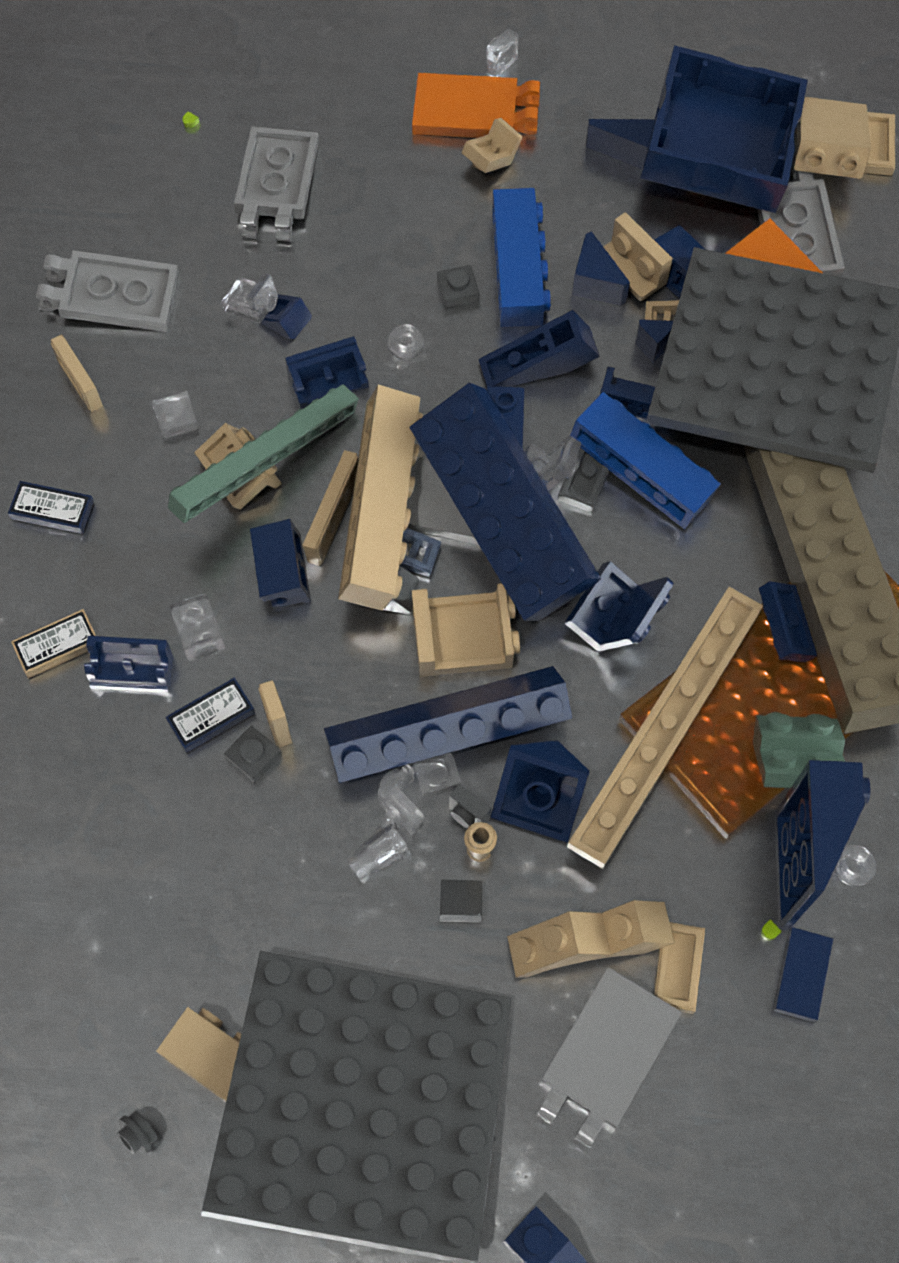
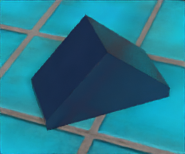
[572,231,630,306]

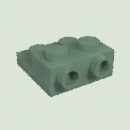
[753,712,845,788]

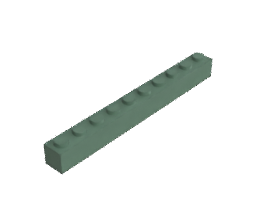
[168,384,359,523]

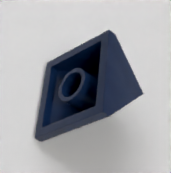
[491,740,590,843]

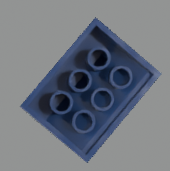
[775,760,871,931]

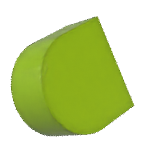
[182,111,199,128]
[760,919,782,941]

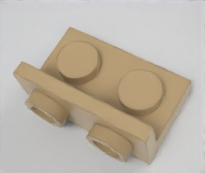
[603,212,673,301]
[194,423,282,510]

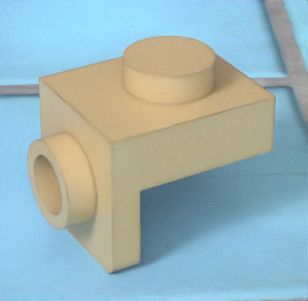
[462,118,522,173]

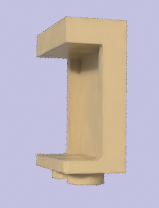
[794,97,871,179]
[412,583,520,677]

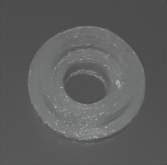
[388,324,424,360]
[834,845,876,887]

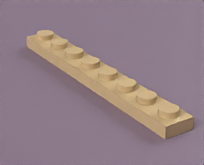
[567,587,763,869]

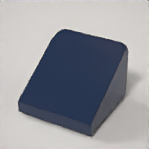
[257,294,312,340]

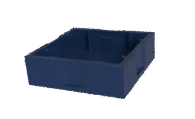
[640,45,808,213]

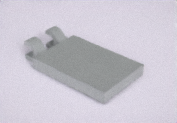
[234,126,319,242]
[757,170,845,276]
[35,250,179,332]
[406,457,479,545]
[537,967,683,1148]

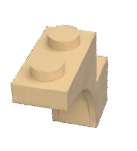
[507,900,675,978]

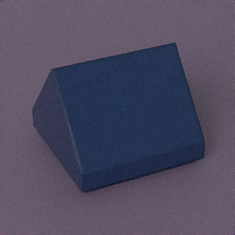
[635,319,673,363]

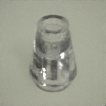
[347,823,410,880]

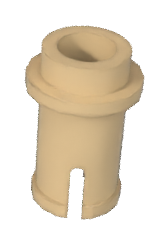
[464,822,497,862]

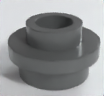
[117,1111,158,1154]

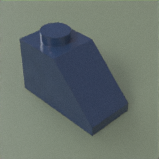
[503,1206,588,1263]

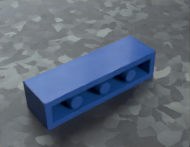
[492,188,551,327]
[569,392,721,530]

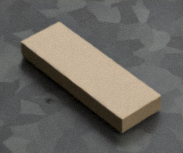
[302,450,358,566]

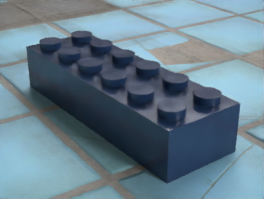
[409,382,602,621]

